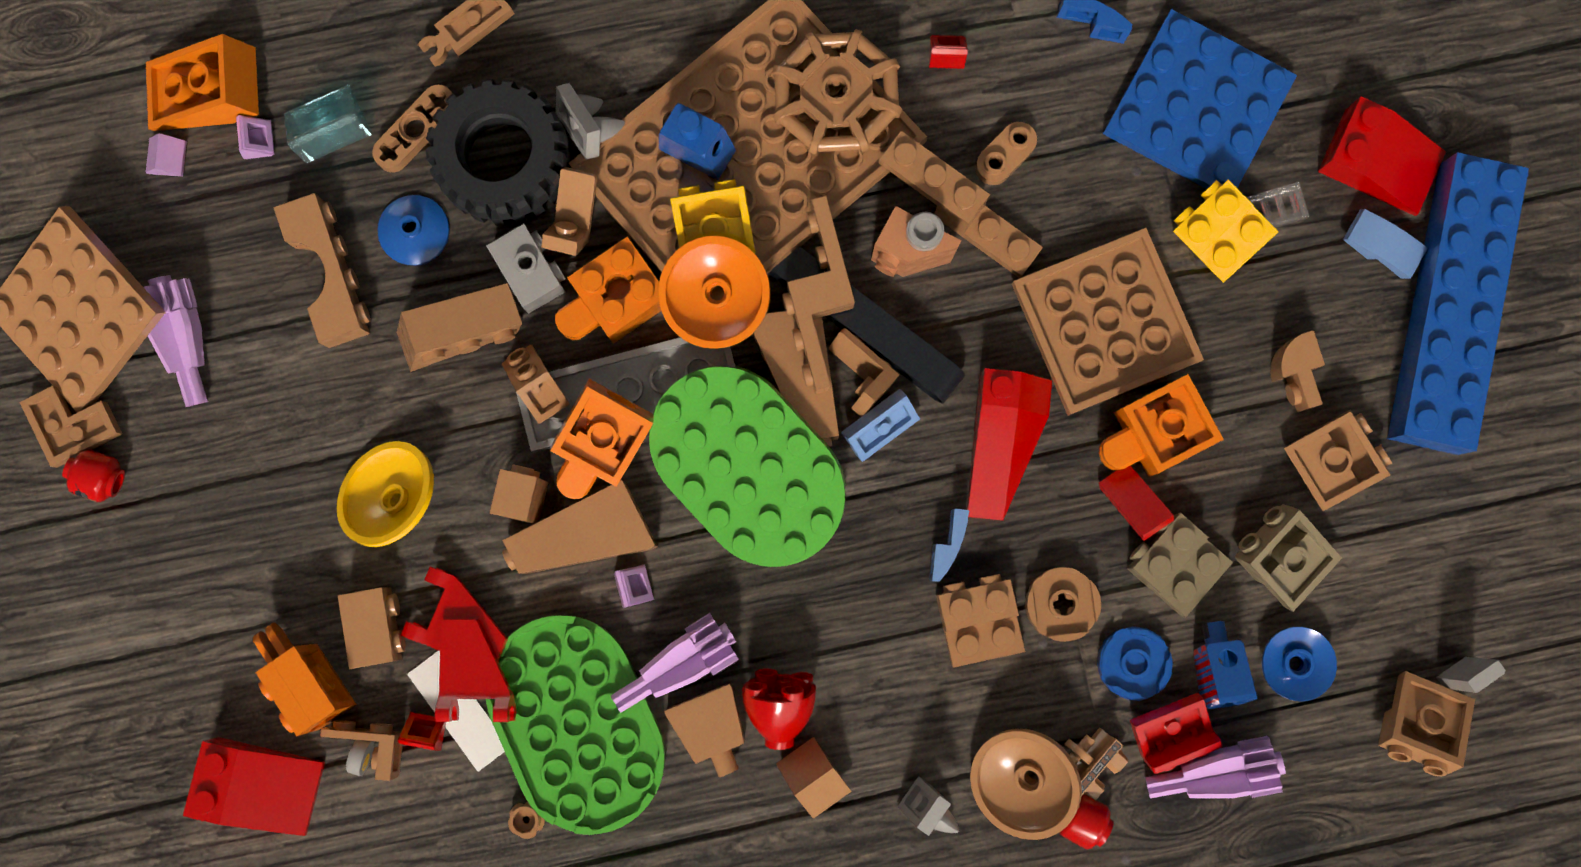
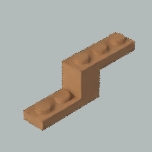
[879,131,1043,278]
[782,196,855,394]

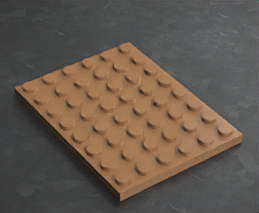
[568,0,927,300]

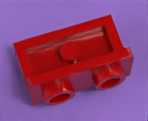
[1130,693,1223,774]

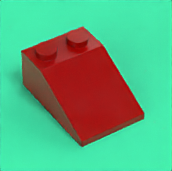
[1318,96,1446,216]
[183,737,325,836]

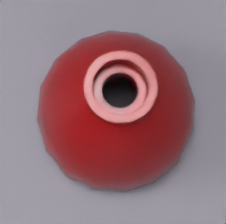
[742,668,816,750]

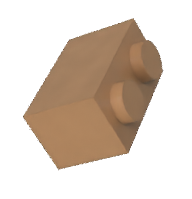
[490,465,549,524]
[338,587,406,669]

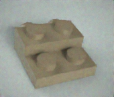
[1235,504,1342,612]
[1127,513,1233,618]

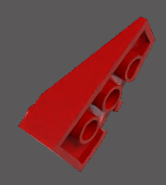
[967,368,1052,521]

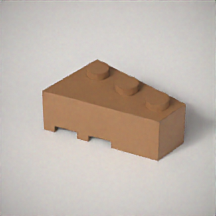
[397,283,522,372]

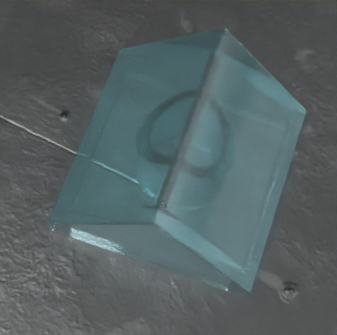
[284,85,372,163]

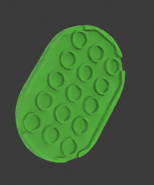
[649,366,846,567]
[486,615,665,835]

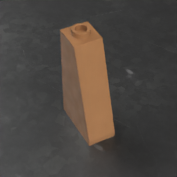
[752,311,839,447]
[502,480,658,574]

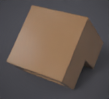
[776,737,851,819]

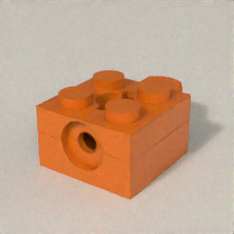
[555,237,661,344]
[1099,374,1224,477]
[550,378,654,499]
[253,623,357,736]

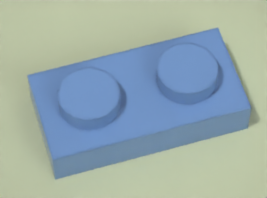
[842,389,920,462]

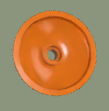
[658,236,770,349]

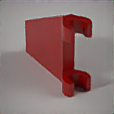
[401,566,508,662]
[435,619,516,722]

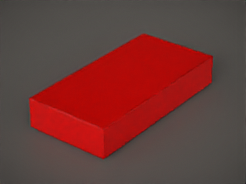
[1099,465,1174,541]

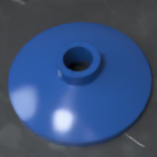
[378,195,450,266]
[1261,627,1337,702]

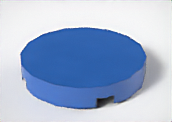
[1097,626,1173,701]

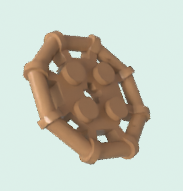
[772,29,902,155]

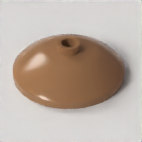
[970,729,1082,840]

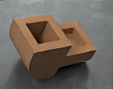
[1270,330,1325,412]

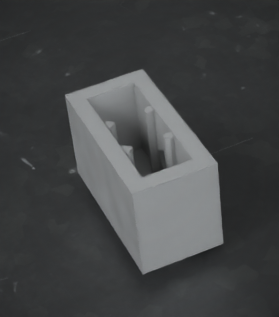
[486,224,566,314]

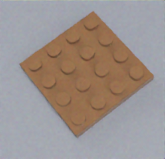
[0,206,166,413]
[1012,228,1204,416]

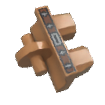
[1064,727,1128,800]

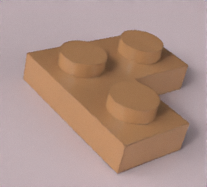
[20,386,122,468]

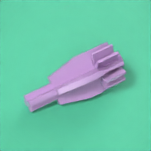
[144,275,208,407]
[611,613,739,713]
[1145,736,1286,798]

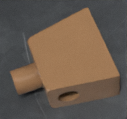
[664,682,745,777]

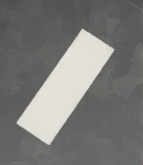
[407,651,505,772]

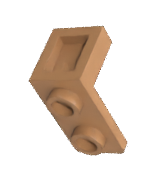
[541,167,597,256]
[829,328,899,417]
[502,345,570,424]
[320,720,403,781]

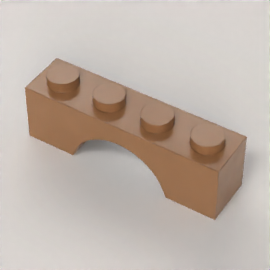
[273,193,371,348]

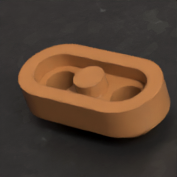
[975,122,1037,185]

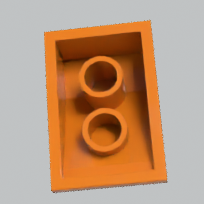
[146,34,259,131]

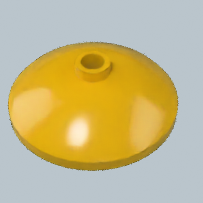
[337,441,434,547]

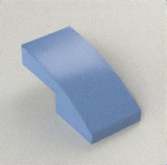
[1343,209,1428,279]
[929,509,969,582]

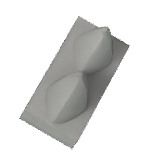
[556,83,625,160]
[897,776,959,836]

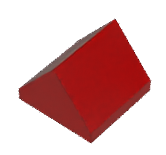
[929,35,968,69]
[398,712,446,751]

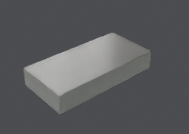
[1436,657,1506,693]

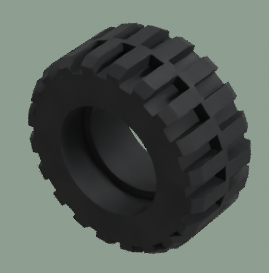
[426,78,571,225]

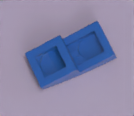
[1057,0,1132,44]

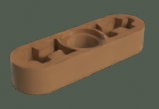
[372,85,452,172]

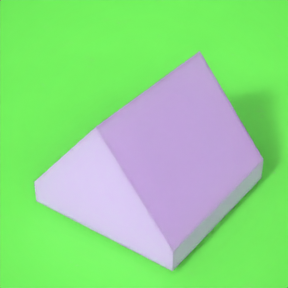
[236,115,274,159]
[146,133,187,177]
[614,565,654,608]

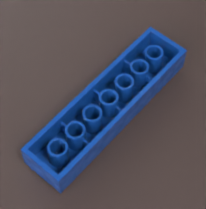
[1387,152,1529,455]

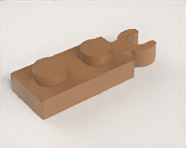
[418,0,514,67]

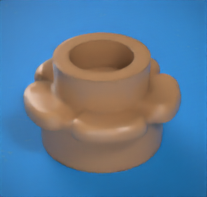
[508,802,545,839]

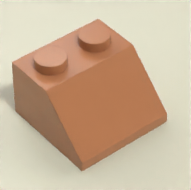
[871,206,962,277]

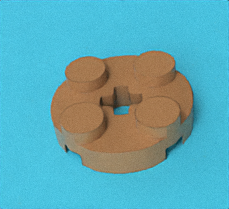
[1025,567,1101,642]

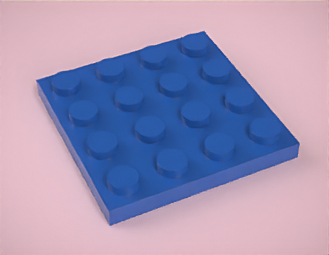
[1103,9,1297,189]

